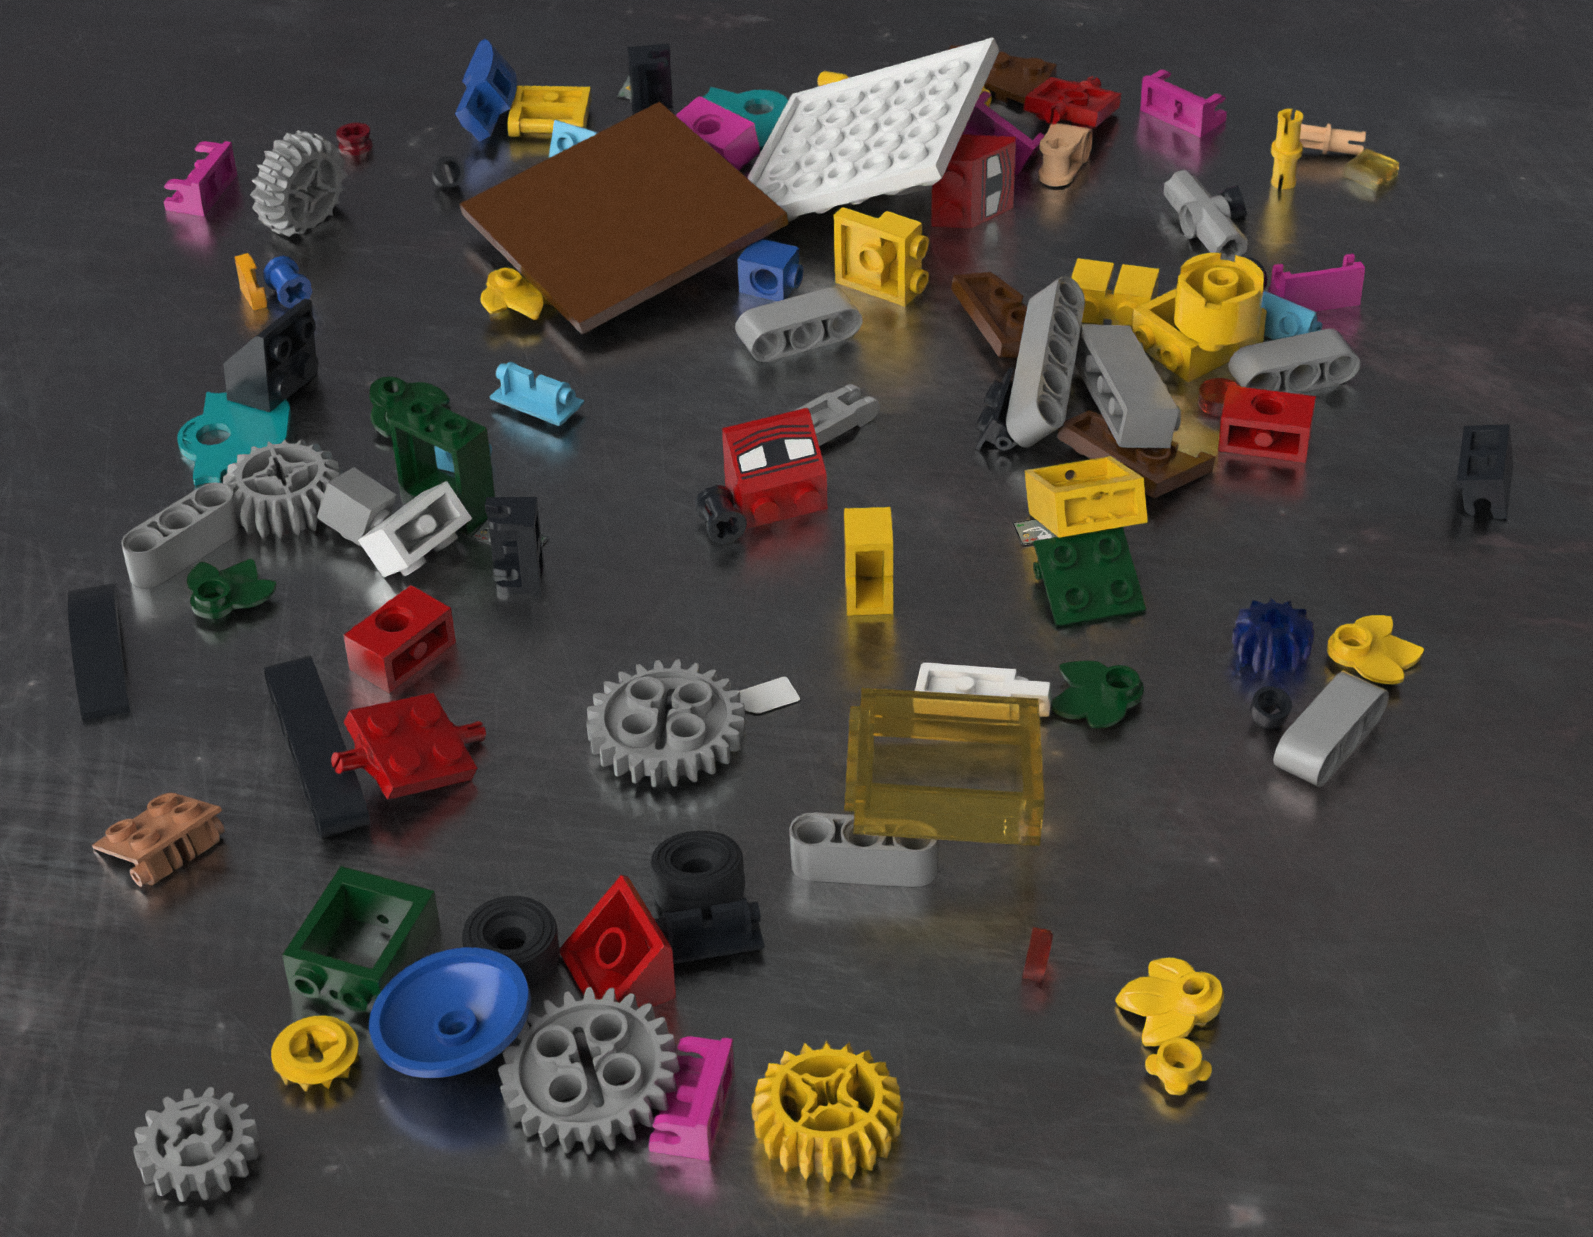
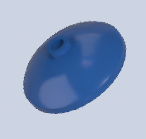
[369,947,531,1078]

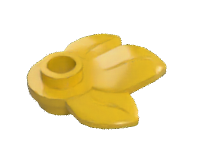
[480,268,552,320]
[1327,615,1424,684]
[1115,958,1224,1046]

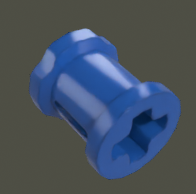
[263,256,313,308]

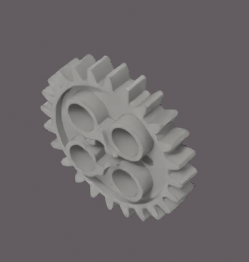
[586,660,745,787]
[498,987,680,1154]

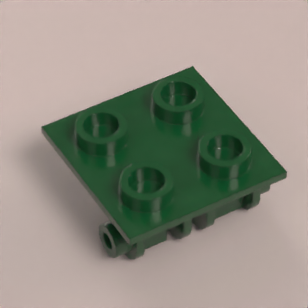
[1033,527,1146,627]

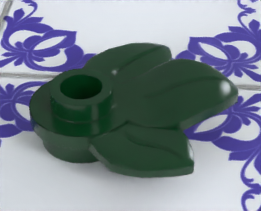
[369,376,450,438]
[187,558,277,619]
[1050,660,1144,728]

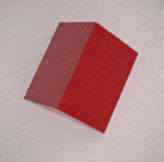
[560,874,676,1009]

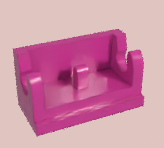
[1140,69,1227,138]
[962,90,1045,175]
[164,141,237,217]
[1268,254,1365,312]
[649,1036,735,1161]

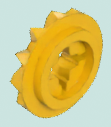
[271,1016,359,1092]

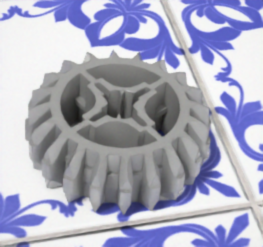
[250,130,347,236]
[223,439,342,539]

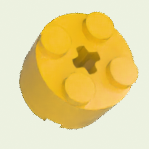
[1174,253,1264,351]

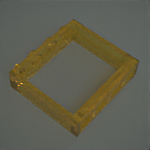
[844,688,1045,846]

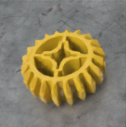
[752,1040,903,1183]

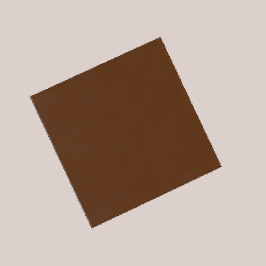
[459,102,789,334]

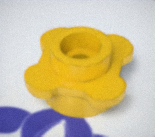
[1145,1038,1212,1095]

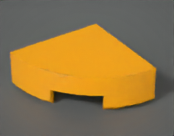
[235,253,268,311]

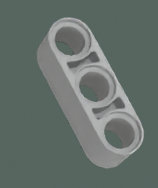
[735,286,863,362]
[1228,329,1360,394]
[121,482,240,588]
[1273,671,1389,787]
[789,813,939,887]

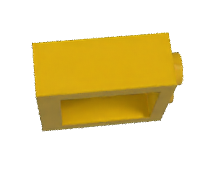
[1132,288,1267,383]
[1024,456,1148,538]

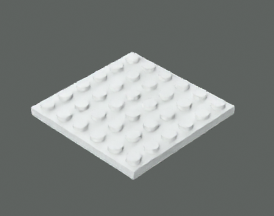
[747,37,1000,222]

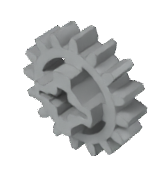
[133,1087,260,1202]

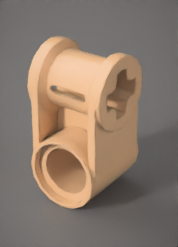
[1038,123,1093,186]

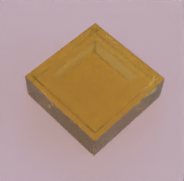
[1343,149,1399,191]

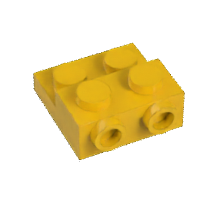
[834,207,929,307]

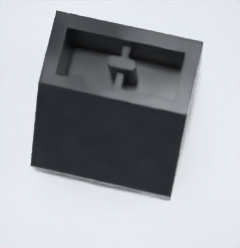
[223,298,319,412]

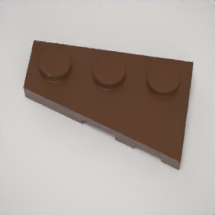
[948,45,1057,114]
[951,272,1027,358]
[1057,410,1216,498]

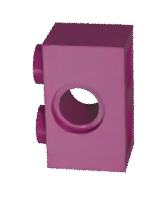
[675,96,760,171]

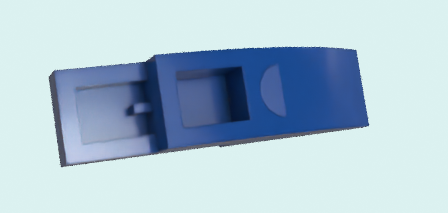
[455,39,517,142]

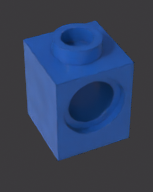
[738,239,804,301]

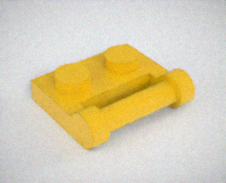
[508,86,592,137]

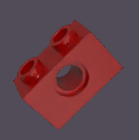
[1218,385,1316,463]
[343,585,456,693]

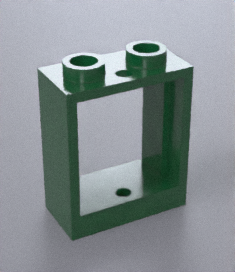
[389,396,495,535]
[282,866,440,1013]

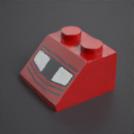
[931,134,1016,229]
[722,408,828,529]

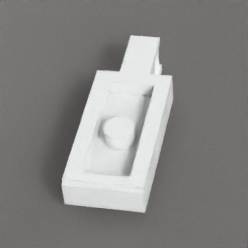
[913,662,1052,718]

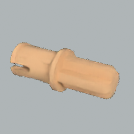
[1300,123,1366,157]

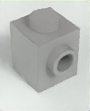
[317,467,397,546]

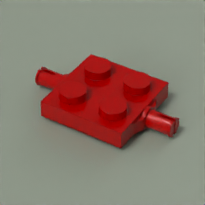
[1024,76,1122,129]
[331,692,486,800]

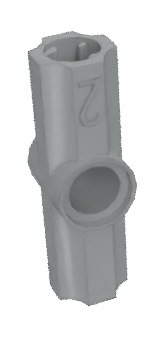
[1163,170,1248,261]

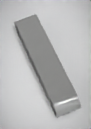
[1006,276,1085,448]

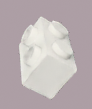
[358,481,472,578]

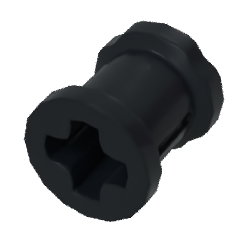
[695,485,747,544]

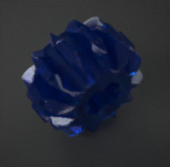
[1232,597,1315,676]

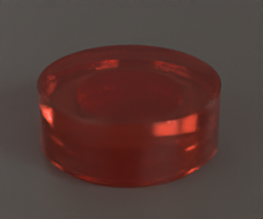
[1198,378,1241,416]
[1022,926,1053,983]

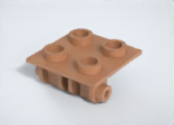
[92,793,225,887]

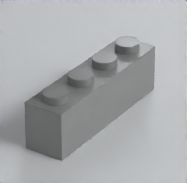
[1075,324,1181,448]

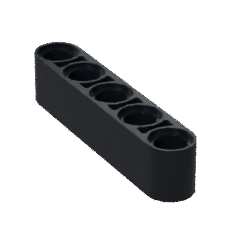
[263,655,370,839]

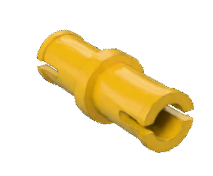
[1271,109,1304,190]

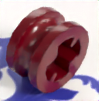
[336,123,373,155]

